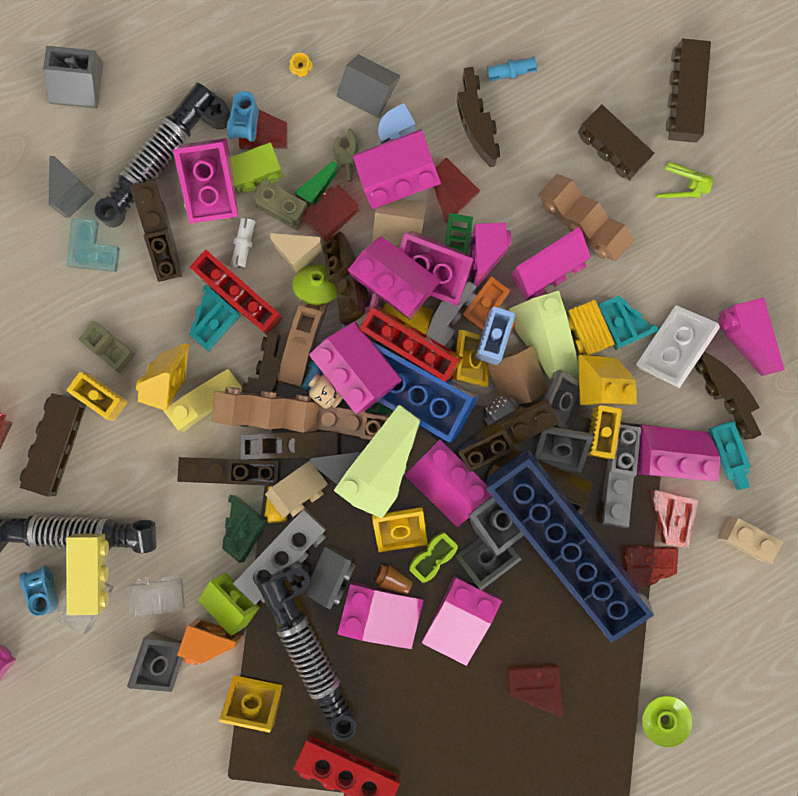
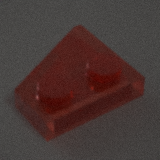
[508,665,563,717]

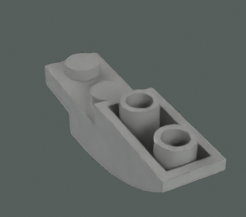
[427,281,477,349]
[602,424,641,528]

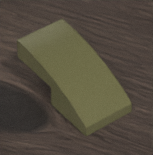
[78,321,135,373]

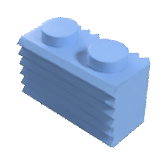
[475,307,516,365]

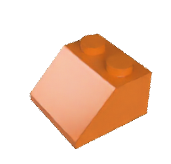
[177,618,244,665]

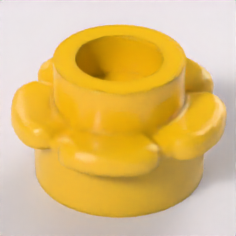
[289,53,312,77]

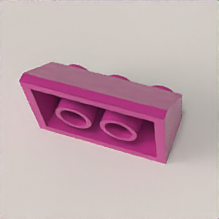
[353,129,441,209]
[469,222,511,289]
[510,227,590,300]
[348,236,441,320]
[309,322,402,414]
[637,425,720,482]
[405,440,491,527]

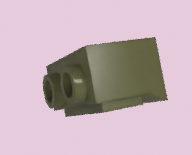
[254,179,309,231]

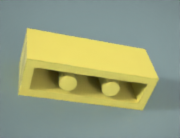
[66,534,109,615]

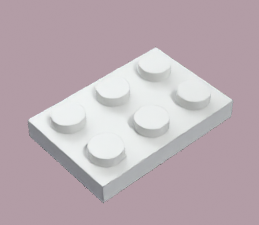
[636,305,720,388]

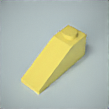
[164,369,242,432]

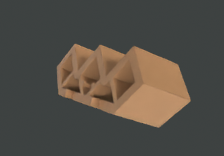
[538,173,634,262]
[211,387,320,433]

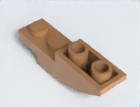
[278,301,329,388]
[316,406,391,440]

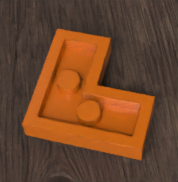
[462,276,516,332]

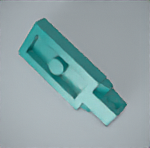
[708,421,751,490]

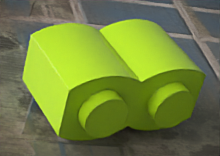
[409,531,458,583]

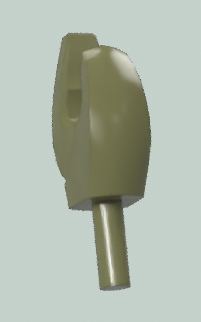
[333,128,358,182]

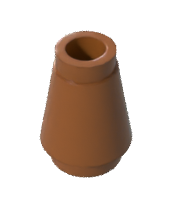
[373,564,412,595]

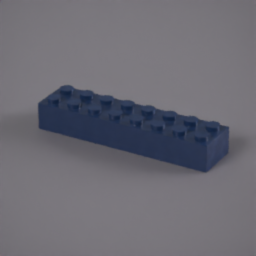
[487,449,654,643]

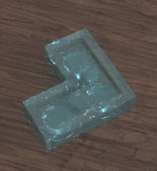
[66,218,120,272]

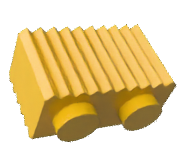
[566,300,615,356]
[67,372,127,421]
[587,405,622,459]

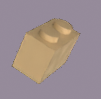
[265,461,328,518]
[718,517,783,564]

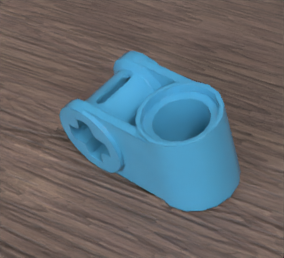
[227,91,259,142]
[19,565,59,616]

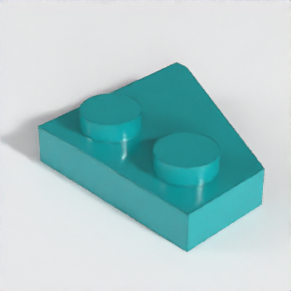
[189,285,241,352]
[598,295,659,350]

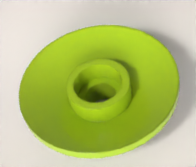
[292,264,337,305]
[642,696,693,747]

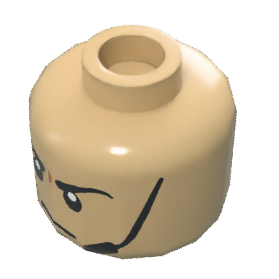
[308,373,343,409]

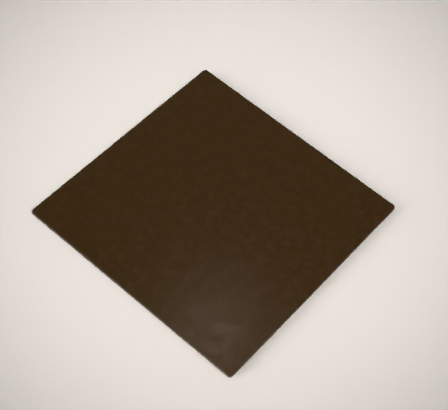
[228,382,661,796]

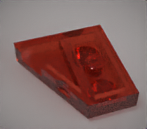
[239,105,288,149]
[433,157,480,224]
[650,490,698,549]
[625,546,679,588]

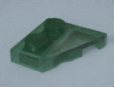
[222,495,267,563]

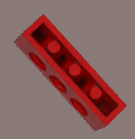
[189,249,283,336]
[360,306,463,382]
[294,734,400,796]

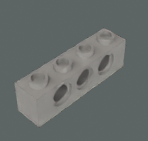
[233,509,326,604]

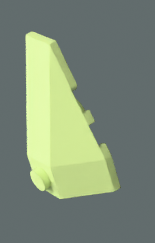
[508,291,579,381]
[334,405,420,518]

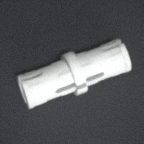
[230,218,256,269]

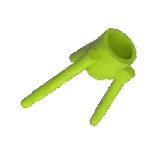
[656,162,713,198]

